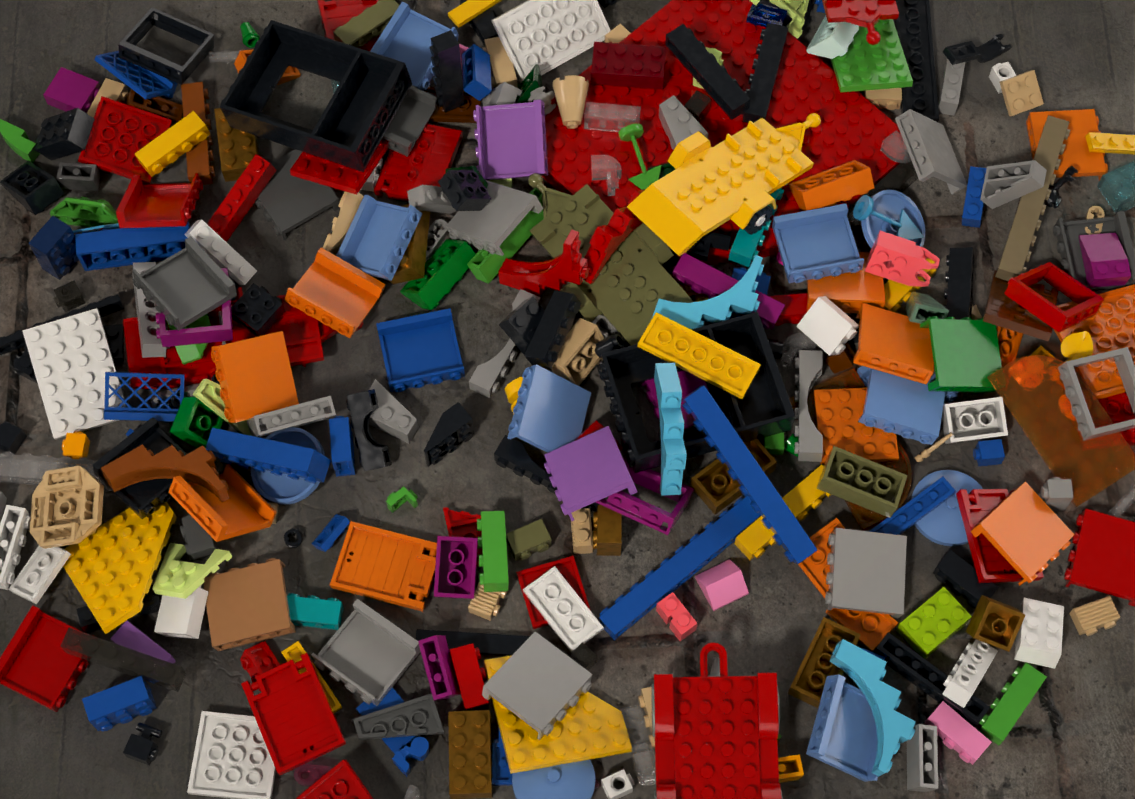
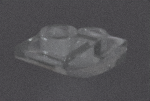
[620,704,651,753]

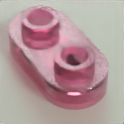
[294,764,332,787]

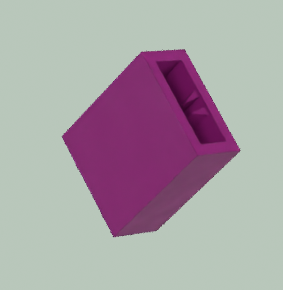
[43,67,101,113]

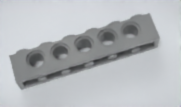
[132,262,170,358]

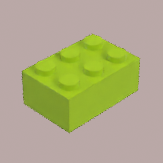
[896,587,972,659]

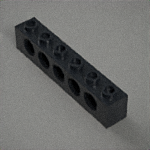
[874,632,990,727]

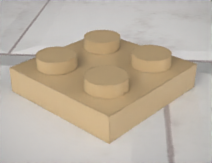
[999,70,1044,116]

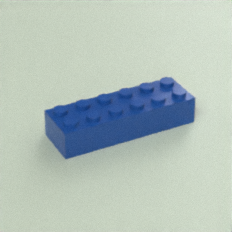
[75,221,191,271]
[206,428,331,484]

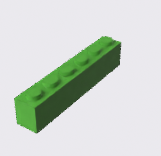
[467,188,544,284]

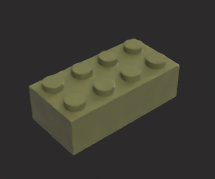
[817,446,908,518]

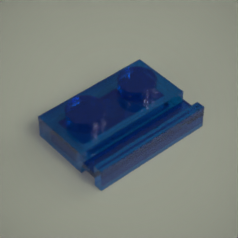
[746,3,787,27]

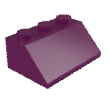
[434,536,478,599]

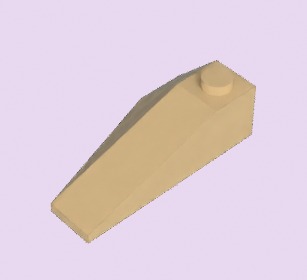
[323,192,364,255]

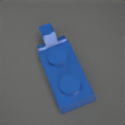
[492,729,513,786]

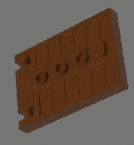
[983,270,1058,342]

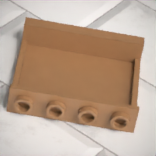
[203,558,296,651]

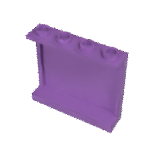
[473,100,548,180]
[544,426,638,521]

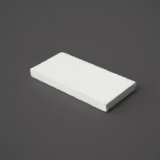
[523,566,604,653]

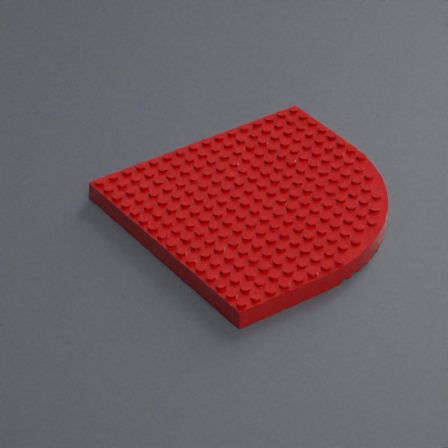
[542,0,911,265]

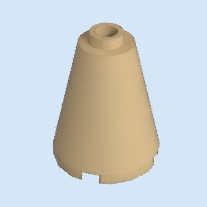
[553,75,589,129]

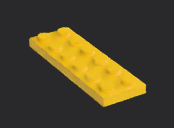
[637,312,761,399]

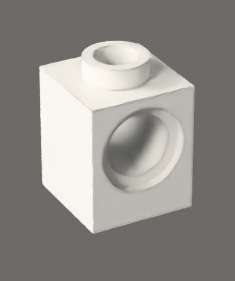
[989,62,1016,94]
[601,769,635,799]

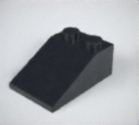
[0,160,64,215]

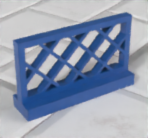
[95,51,178,100]
[104,372,185,421]

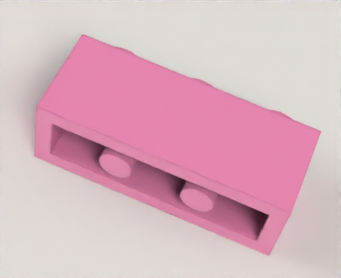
[924,701,992,765]

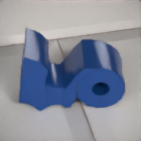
[392,737,430,777]

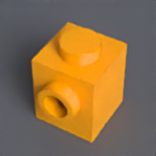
[62,431,90,463]

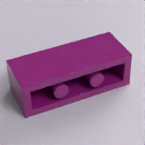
[418,635,461,700]

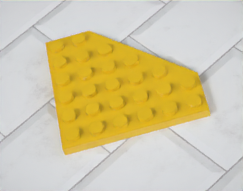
[63,502,177,634]
[484,655,632,774]

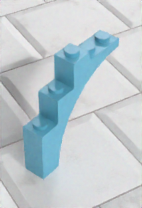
[652,255,764,330]
[654,363,687,496]
[829,639,916,777]

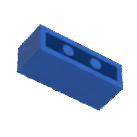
[462,44,492,101]
[962,166,987,228]

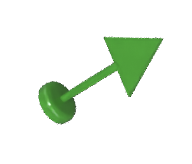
[618,124,662,190]

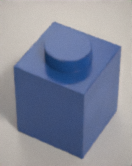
[973,439,1005,466]

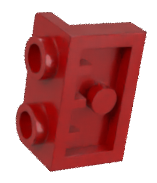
[240,641,280,692]

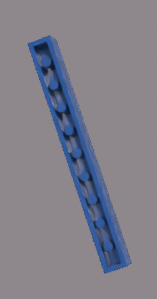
[681,385,817,564]
[599,496,761,641]

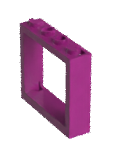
[156,268,233,347]
[596,457,694,535]

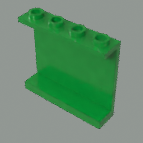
[920,316,1005,392]

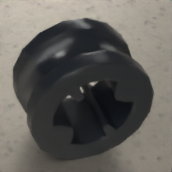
[284,529,302,548]

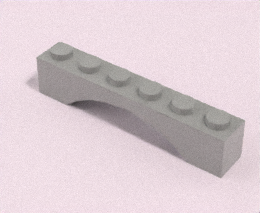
[469,289,543,398]
[794,350,823,462]

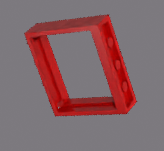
[1004,262,1104,332]

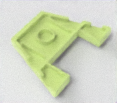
[749,0,809,39]
[152,543,232,599]

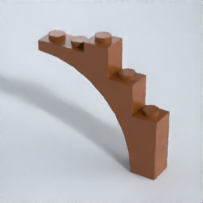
[101,444,229,502]

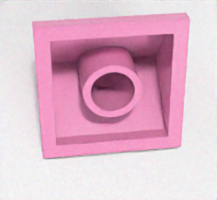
[695,559,749,611]

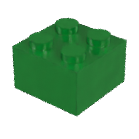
[170,397,224,449]

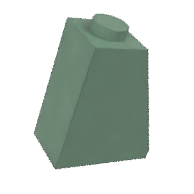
[905,291,949,324]

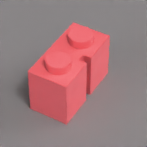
[656,592,697,641]

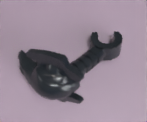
[1044,166,1078,209]

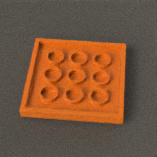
[813,388,899,464]

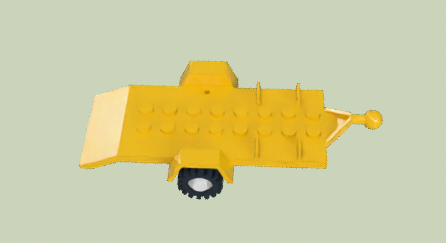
[627,113,821,256]

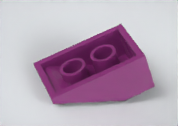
[1078,233,1131,288]

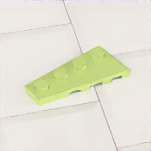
[193,379,251,436]

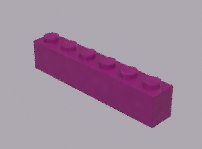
[672,253,785,329]

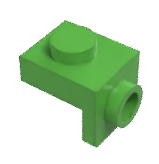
[386,486,418,513]

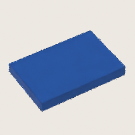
[356,688,418,755]

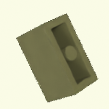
[506,519,552,561]

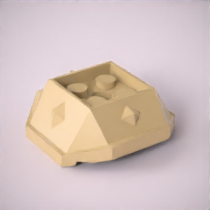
[29,466,104,549]

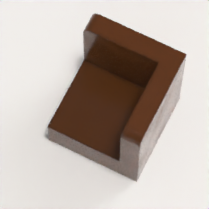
[825,342,855,374]

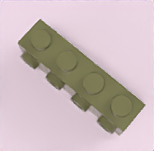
[333,0,399,48]

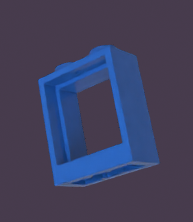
[329,416,356,477]

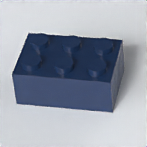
[28,216,79,280]

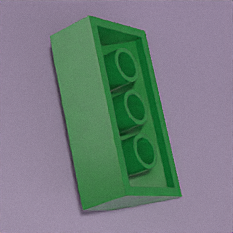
[400,239,476,310]

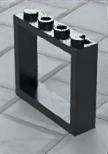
[118,8,214,85]

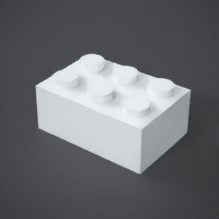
[942,397,1008,444]
[1014,598,1064,669]

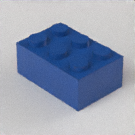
[82,676,157,732]

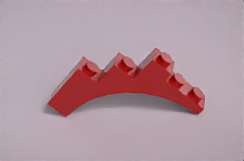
[583,189,645,284]
[498,229,589,296]

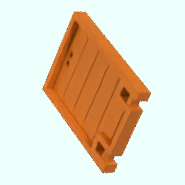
[330,521,437,612]

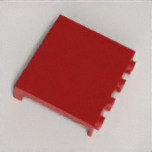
[116,173,203,228]
[1064,509,1135,606]
[0,606,99,712]

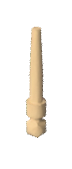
[915,432,953,462]

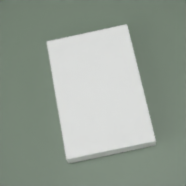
[8,546,71,605]

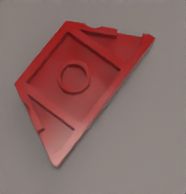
[443,507,482,569]

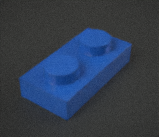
[312,514,350,552]

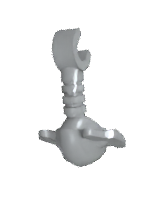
[528,86,556,116]

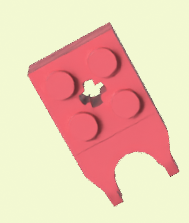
[865,231,940,287]

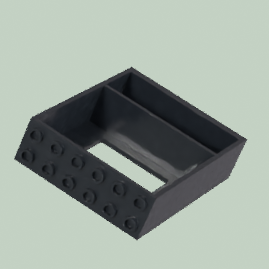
[220,20,412,172]
[598,312,795,473]

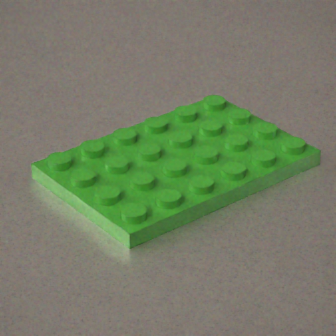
[822,19,913,92]

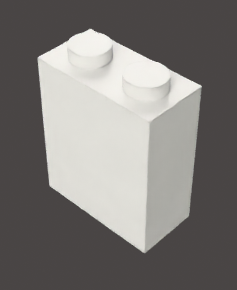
[796,296,860,356]
[154,586,208,639]

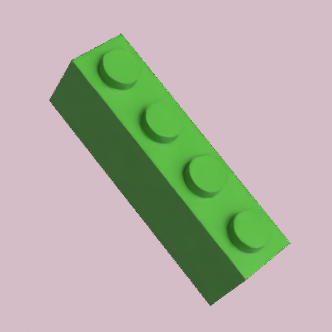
[477,511,509,592]
[979,663,1047,746]

